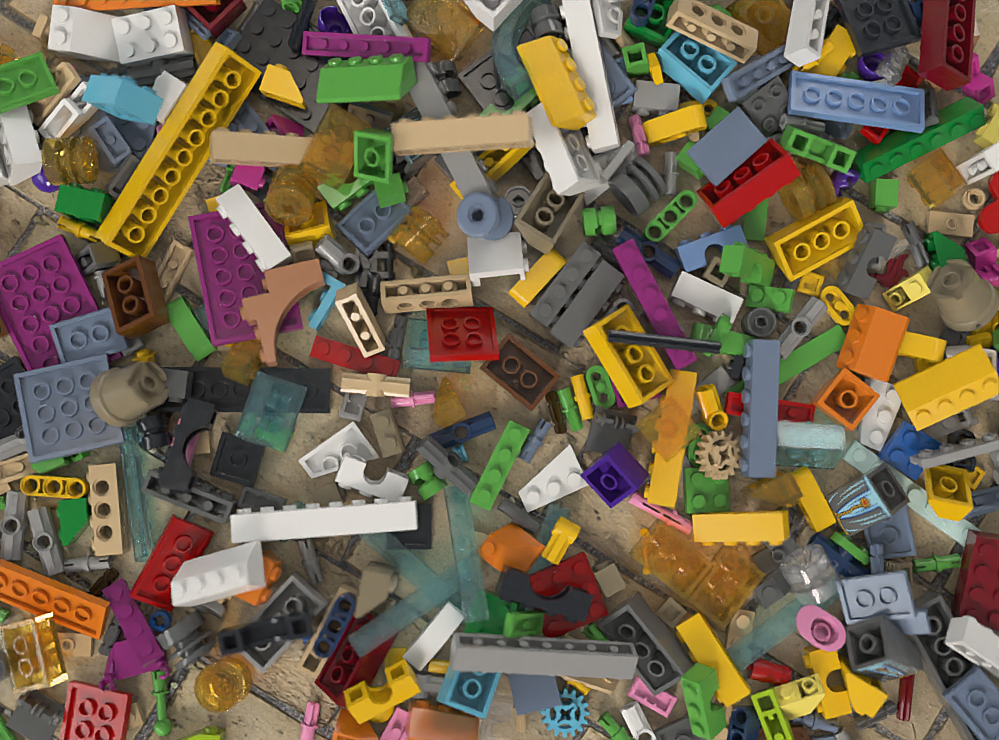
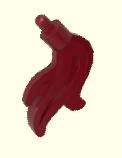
[868,254,909,288]

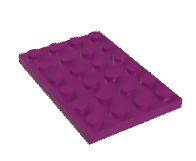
[188,200,304,347]
[0,234,124,371]

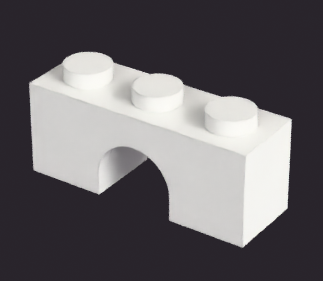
[335,452,409,502]

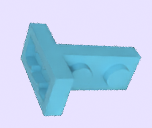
[308,271,347,331]

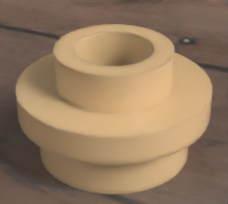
[962,188,985,210]

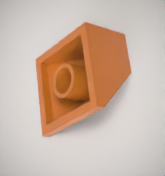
[477,522,545,573]
[332,708,379,740]

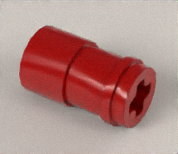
[745,656,791,686]

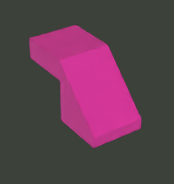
[961,52,995,105]
[964,237,999,287]

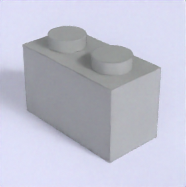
[631,80,681,117]

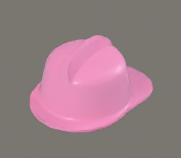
[796,605,846,652]

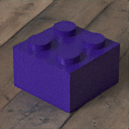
[580,441,650,508]

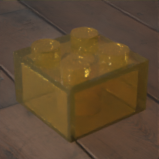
[635,396,702,463]

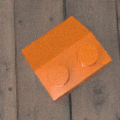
[810,367,881,431]
[235,550,283,606]

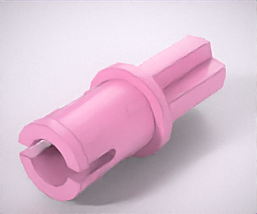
[391,390,436,408]
[300,701,321,740]

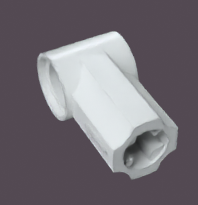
[620,701,656,740]

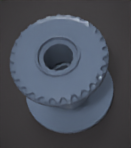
[457,192,514,240]

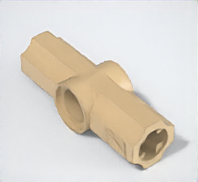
[341,372,411,398]

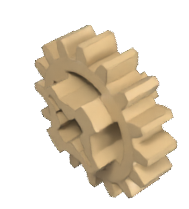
[694,431,742,480]

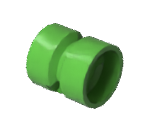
[581,205,617,237]
[406,461,448,501]

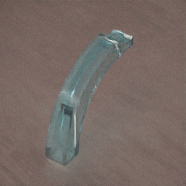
[492,0,551,101]

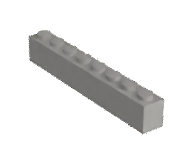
[409,62,499,200]
[449,633,638,679]

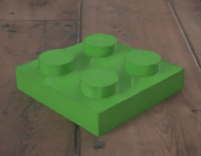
[683,466,730,513]

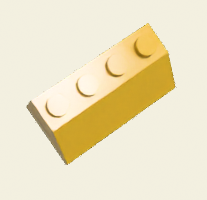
[517,35,597,131]
[764,196,864,282]
[583,304,674,408]
[893,343,999,431]

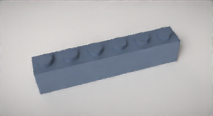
[739,339,780,478]

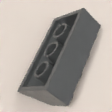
[597,592,695,696]

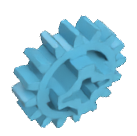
[540,686,590,738]

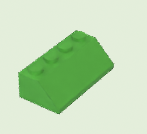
[316,54,418,103]

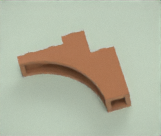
[240,258,325,367]

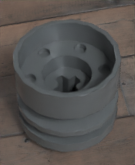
[608,156,668,217]
[156,610,218,670]

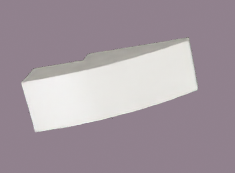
[38,82,99,146]
[403,601,466,671]

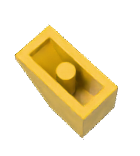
[259,64,307,110]

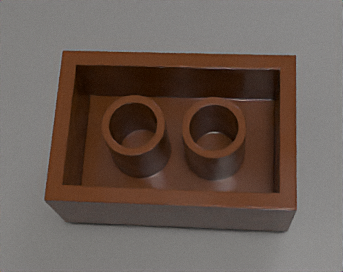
[101,255,171,340]
[480,333,561,411]

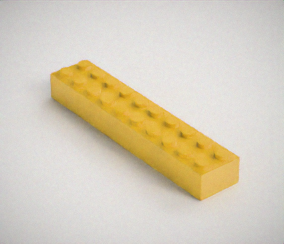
[95,41,262,258]

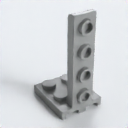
[910,431,999,485]

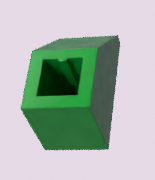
[924,231,967,271]
[56,497,92,546]

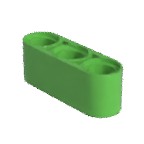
[643,190,697,244]
[166,295,217,361]
[690,322,756,359]

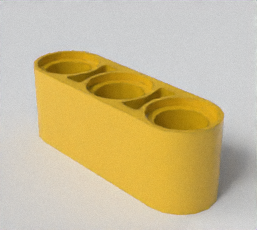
[642,104,708,146]
[508,247,568,308]
[898,331,947,364]
[785,465,836,533]
[20,474,90,499]

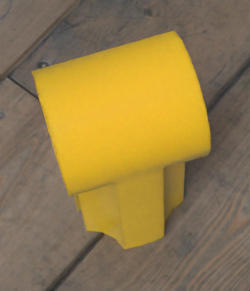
[695,384,728,431]
[541,516,581,565]

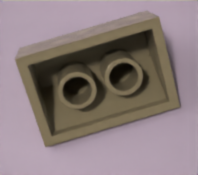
[514,170,585,255]
[354,561,400,618]

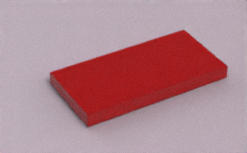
[129,514,214,612]

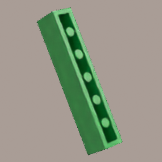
[851,96,986,183]

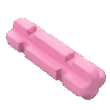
[628,114,650,157]

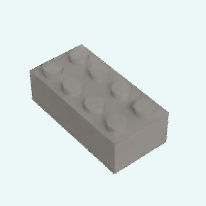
[241,571,329,674]

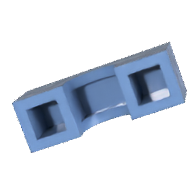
[674,224,748,273]

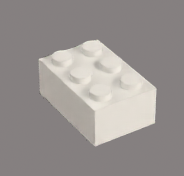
[111,5,194,68]

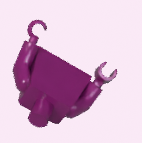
[99,631,170,692]

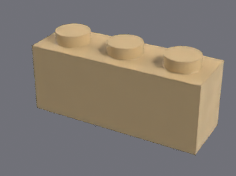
[335,282,385,358]

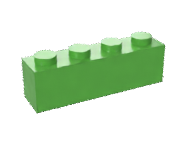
[469,420,530,511]

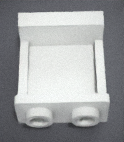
[467,232,529,287]

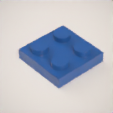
[877,420,943,481]

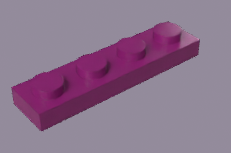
[102,578,165,668]

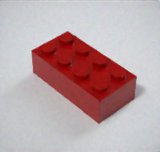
[696,138,801,228]

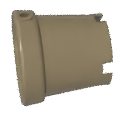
[927,259,999,332]
[90,361,169,428]

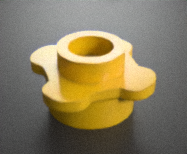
[132,348,157,363]

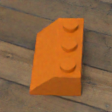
[835,303,910,383]
[405,699,479,740]

